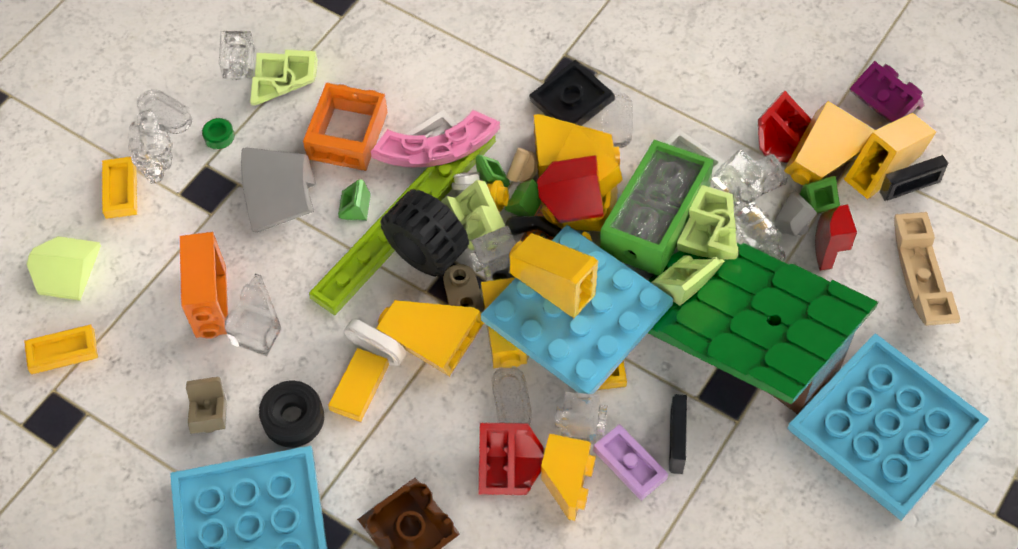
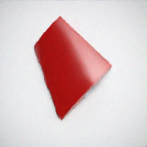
[815,204,857,271]

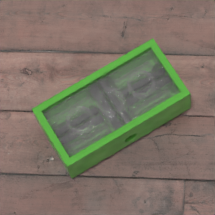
[600,139,714,276]

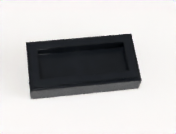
[879,155,948,201]
[669,394,687,474]

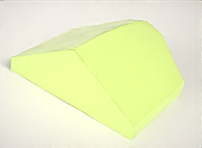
[27,236,101,301]
[651,255,725,306]

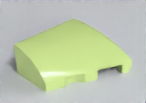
[250,50,318,105]
[441,180,509,251]
[677,185,738,260]

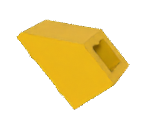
[541,433,596,521]

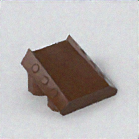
[357,477,460,549]

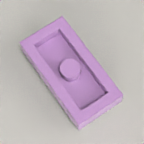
[593,424,668,501]

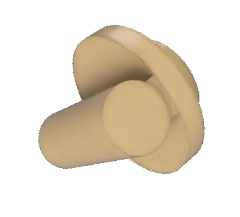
[506,148,538,182]

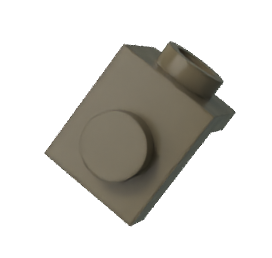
[186,377,227,434]

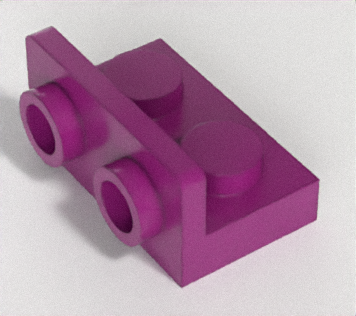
[849,61,924,123]

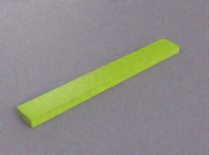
[309,135,496,315]

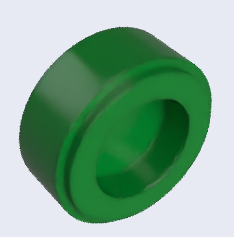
[202,118,235,149]

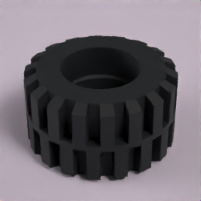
[380,189,469,277]

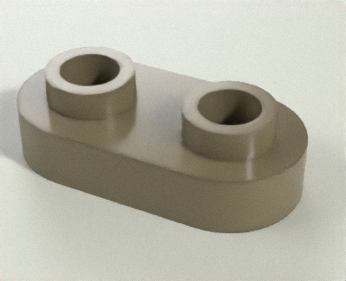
[443,264,484,313]

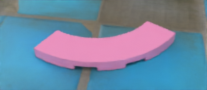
[371,110,500,168]

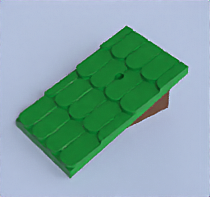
[648,243,878,415]

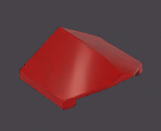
[758,91,812,163]
[537,155,604,223]
[479,422,544,495]

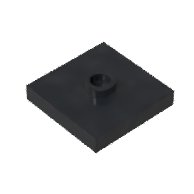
[529,60,615,126]

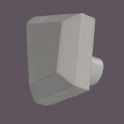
[773,191,817,236]

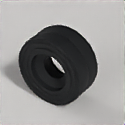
[259,380,324,447]

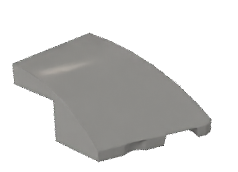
[241,147,316,232]

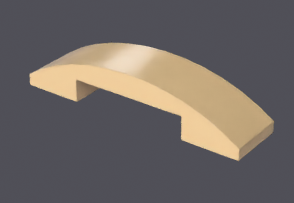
[894,212,961,326]

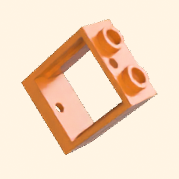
[303,83,388,171]
[180,232,229,339]

